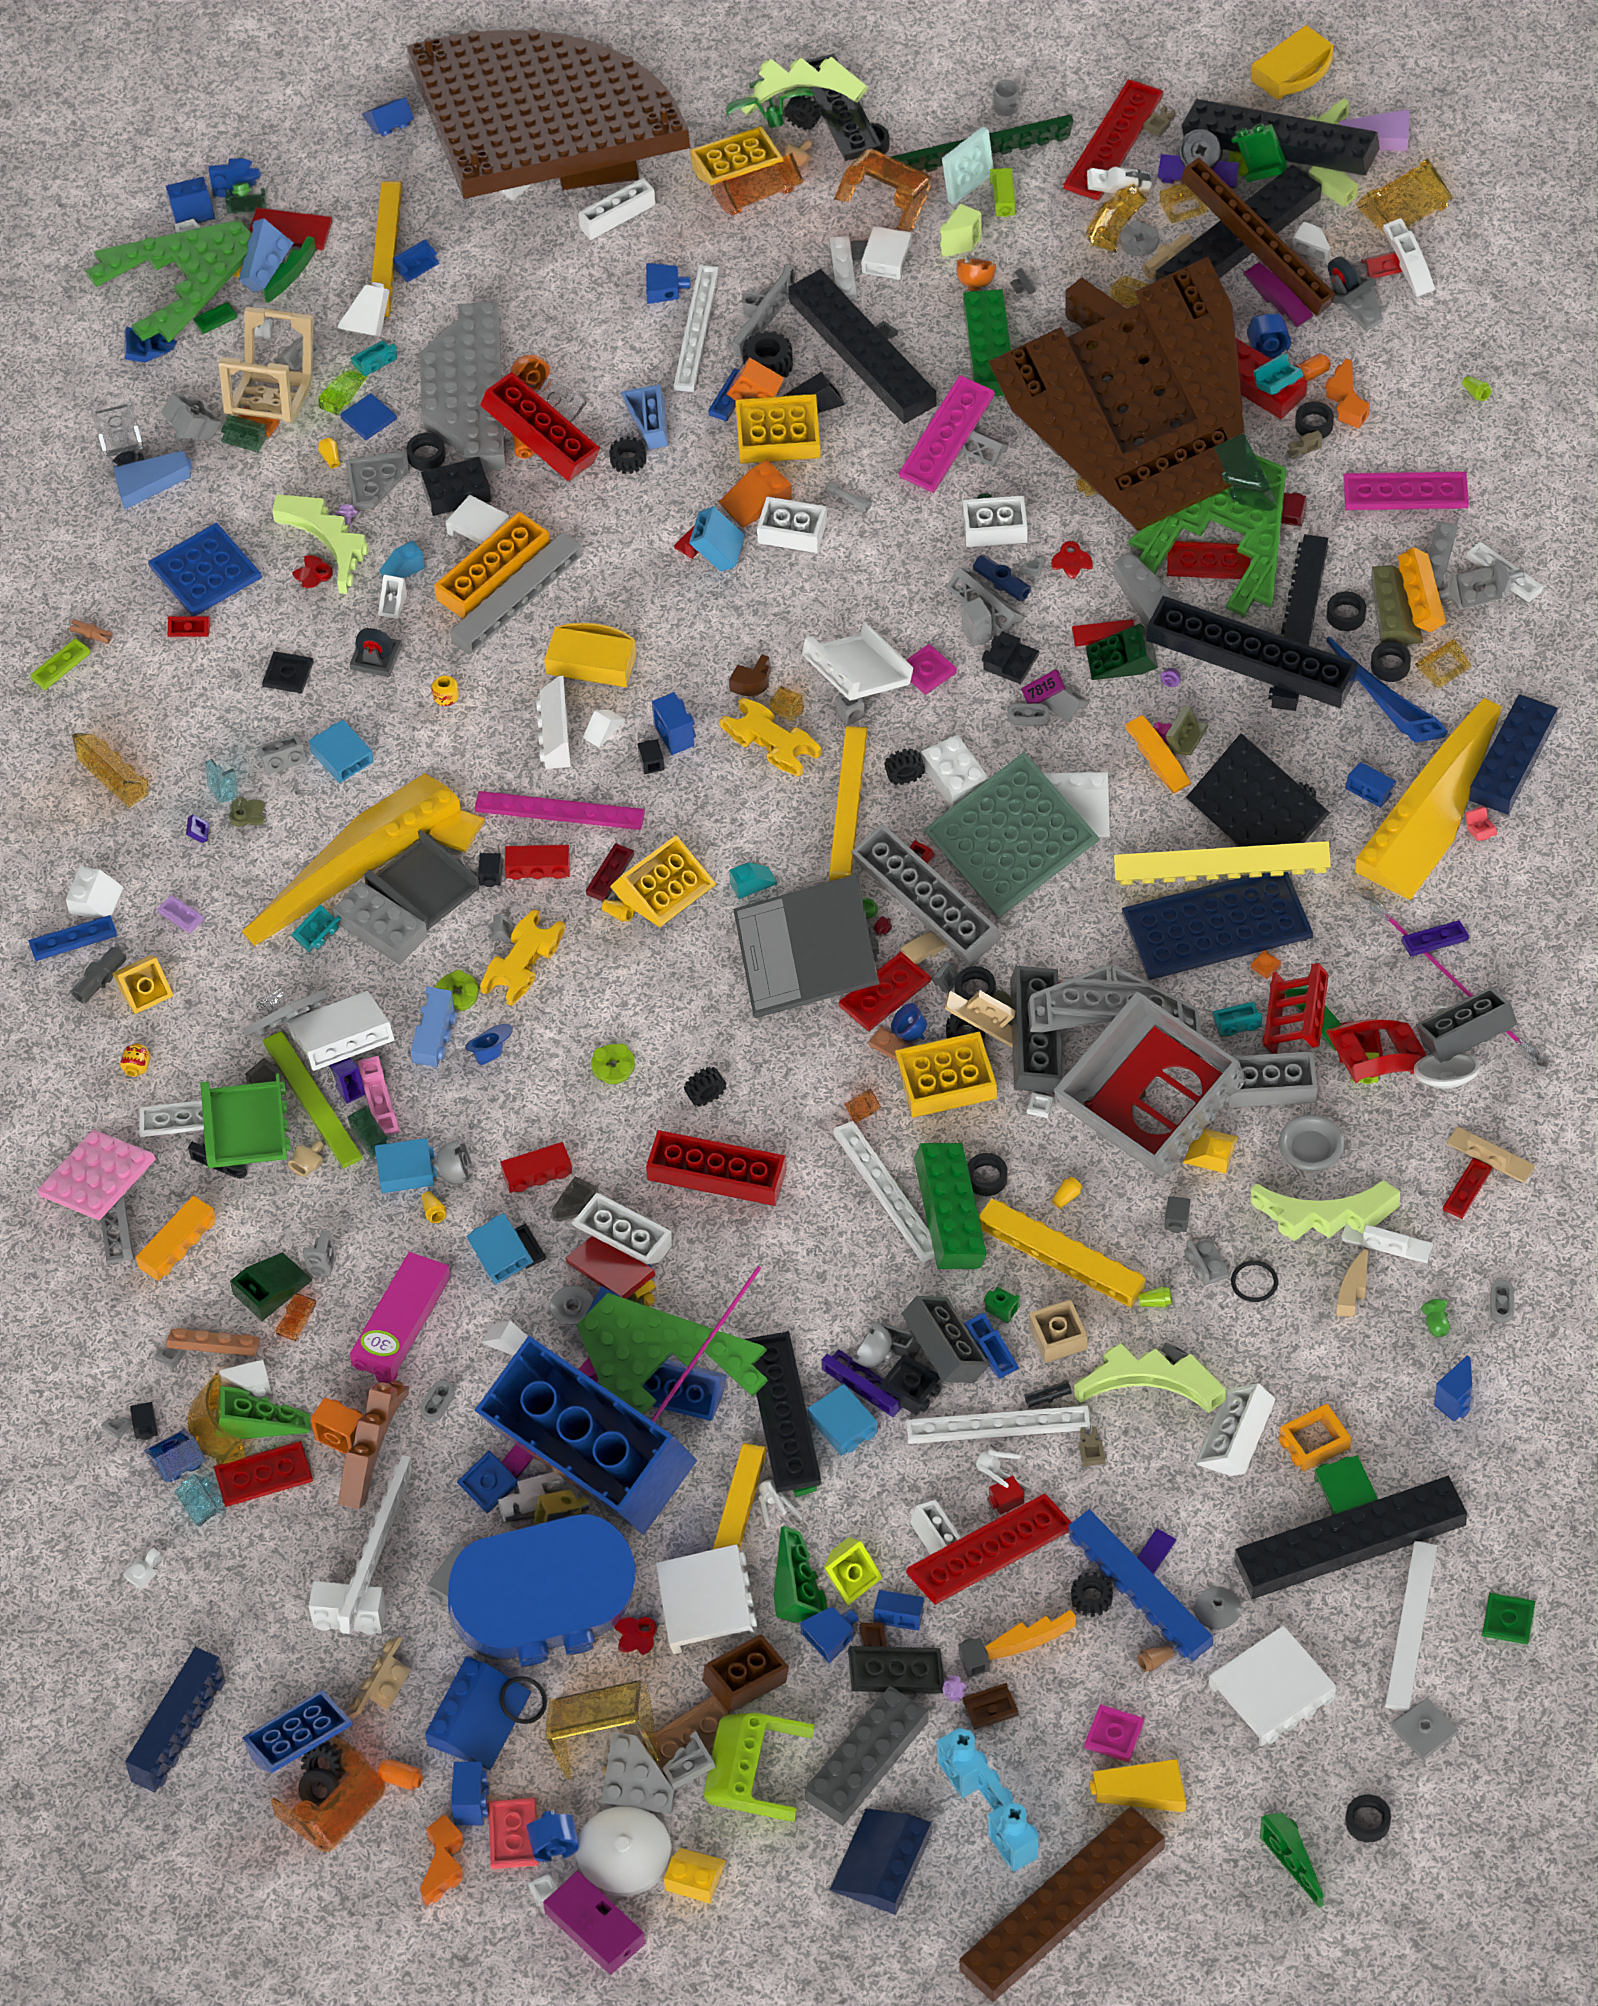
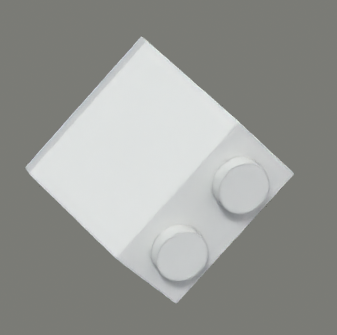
[66,866,123,919]

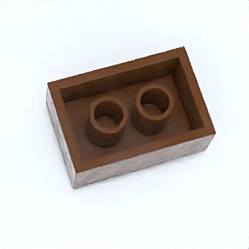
[702,1634,789,1714]

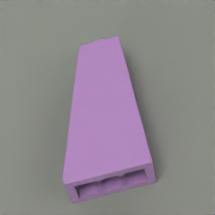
[1338,110,1410,151]

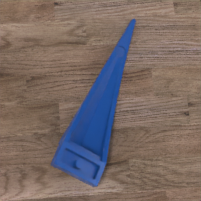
[1326,636,1448,743]

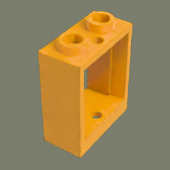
[1278,1403,1351,1472]

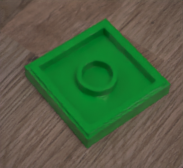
[1482,1593,1536,1645]

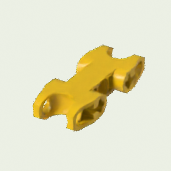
[720,698,822,777]
[480,909,565,1006]

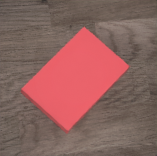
[488,1798,539,1869]

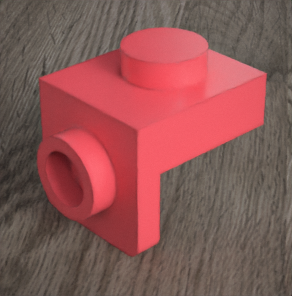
[1465,806,1497,841]

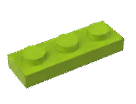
[30,638,90,690]

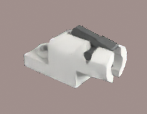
[1087,167,1152,194]
[498,1472,564,1522]

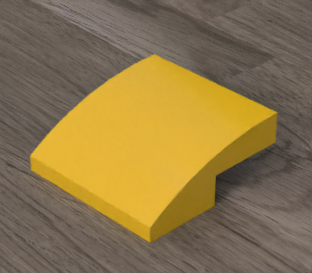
[429,810,485,853]

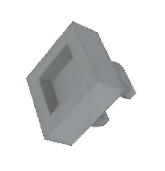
[488,913,513,943]

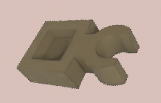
[1143,105,1175,137]
[1287,430,1322,458]
[1079,1427,1105,1467]

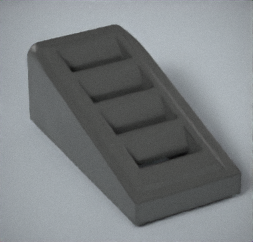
[881,1323,922,1359]

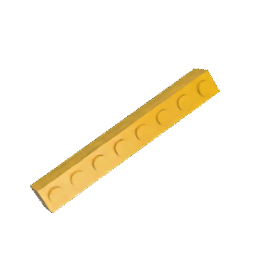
[979,1198,1145,1308]

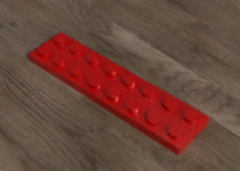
[1063,79,1164,201]
[906,1493,1072,1605]

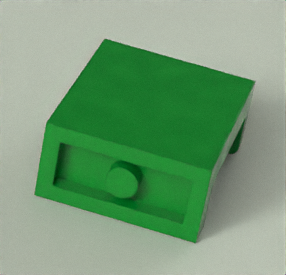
[1231,124,1288,183]
[1314,1455,1378,1515]

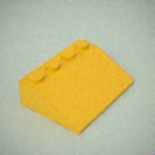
[689,126,783,185]
[735,394,821,464]
[610,835,716,927]
[895,1031,997,1118]

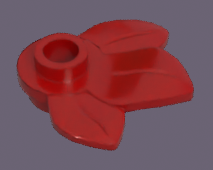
[1051,541,1093,579]
[292,555,333,588]
[614,1617,657,1655]

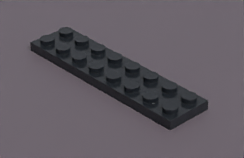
[806,53,882,161]
[745,1331,822,1493]

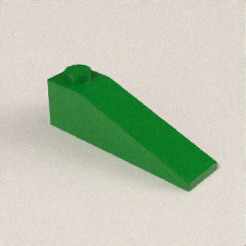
[773,1525,828,1623]

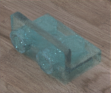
[205,759,238,804]
[174,1474,226,1527]

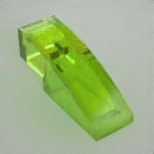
[318,370,367,415]

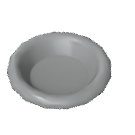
[1278,1114,1345,1172]

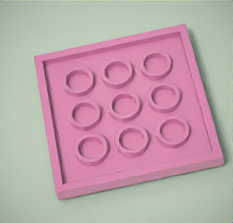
[37,1129,156,1221]

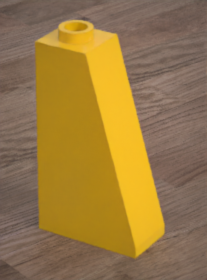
[1089,1759,1186,1812]

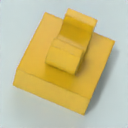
[631,1280,656,1307]

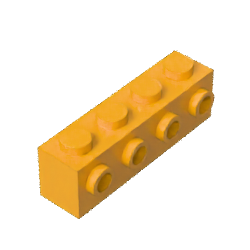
[1397,547,1446,632]
[136,1195,216,1281]

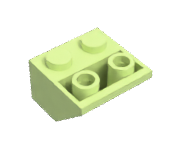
[940,204,982,257]

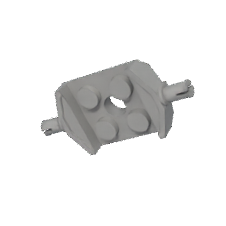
[1438,559,1525,610]

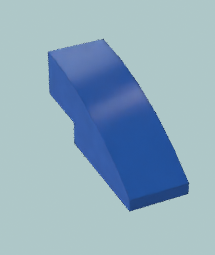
[964,1312,1019,1379]

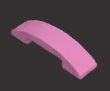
[357,1056,399,1137]

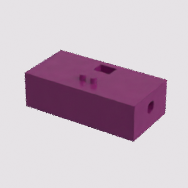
[543,1871,646,1975]

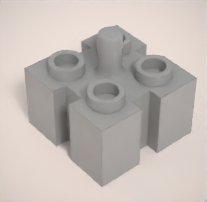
[161,393,222,441]

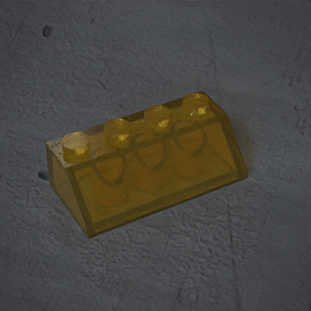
[72,733,149,808]

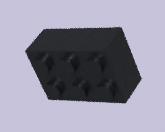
[421,457,491,516]

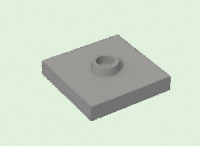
[1391,1697,1459,1760]

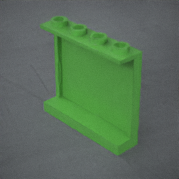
[200,1073,291,1168]

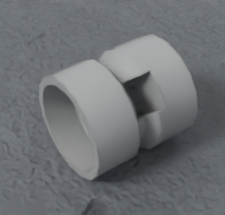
[993,80,1019,116]

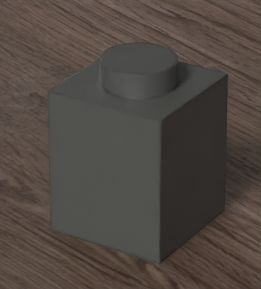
[1165,1196,1191,1233]
[958,1637,990,1678]

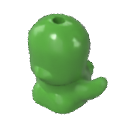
[1421,1299,1450,1337]

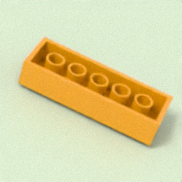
[434,511,550,619]

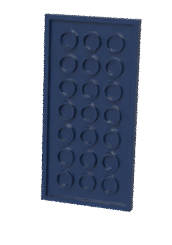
[1122,872,1313,981]

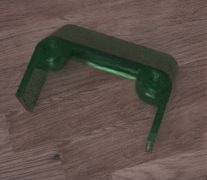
[1214,433,1277,511]

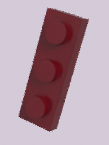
[586,843,634,901]

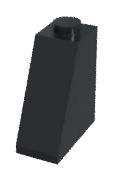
[781,371,845,413]

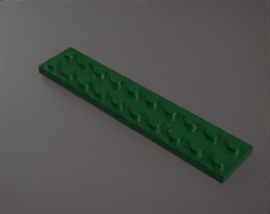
[881,114,1074,181]

